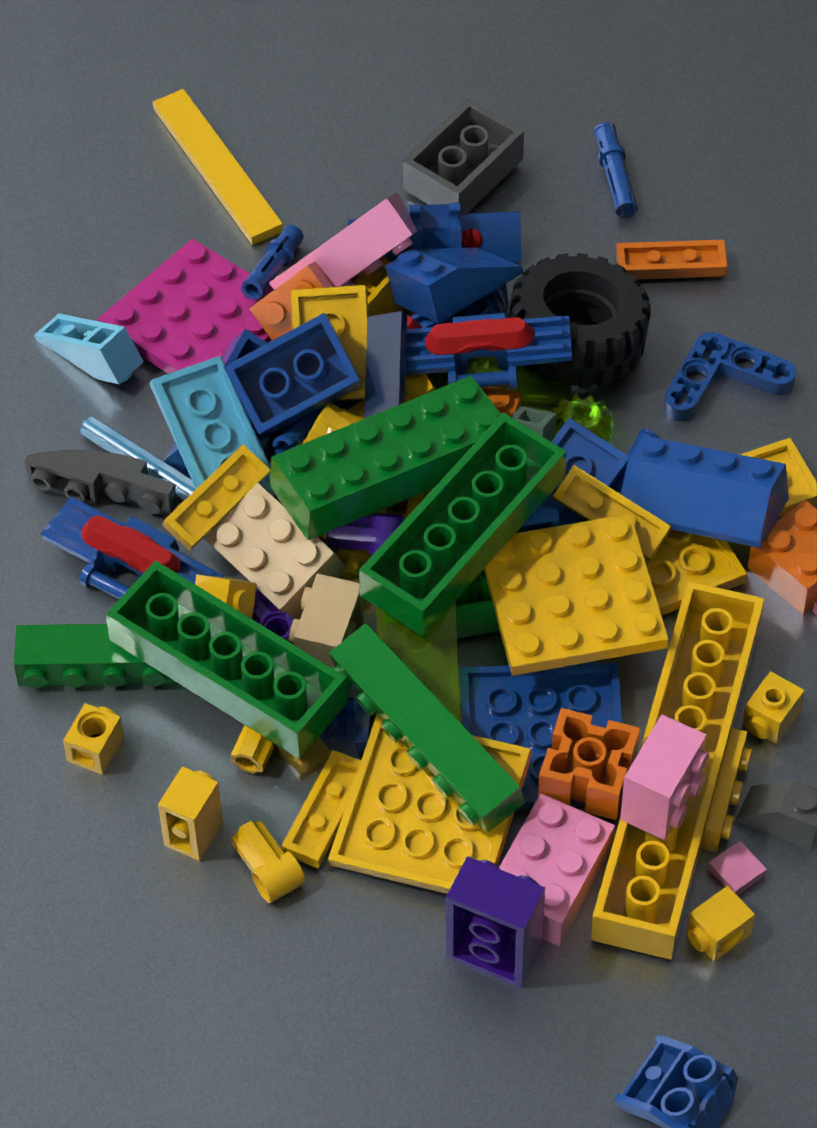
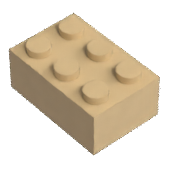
[204,483,347,620]

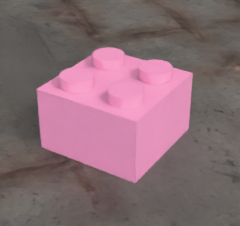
[620,714,709,840]

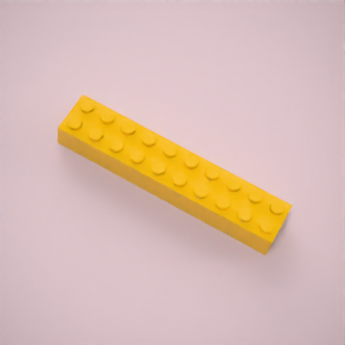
[591,581,765,960]

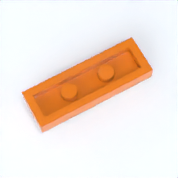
[616,239,727,279]

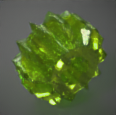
[552,393,613,442]

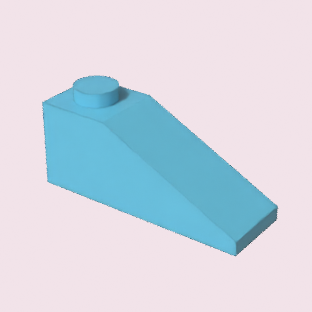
[34,313,144,384]

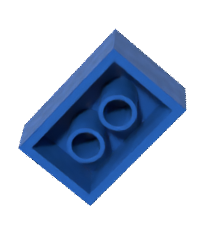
[224,313,365,438]

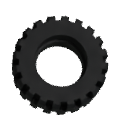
[508,253,651,389]

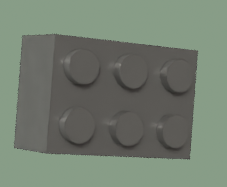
[403,99,524,214]

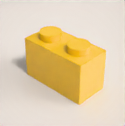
[158,766,223,861]

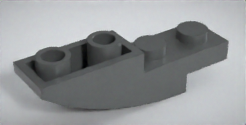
[25,450,177,516]

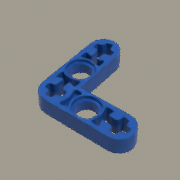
[664,332,796,422]

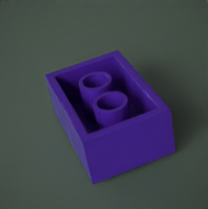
[446,856,545,988]

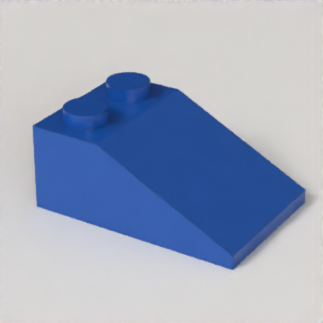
[385,248,524,324]

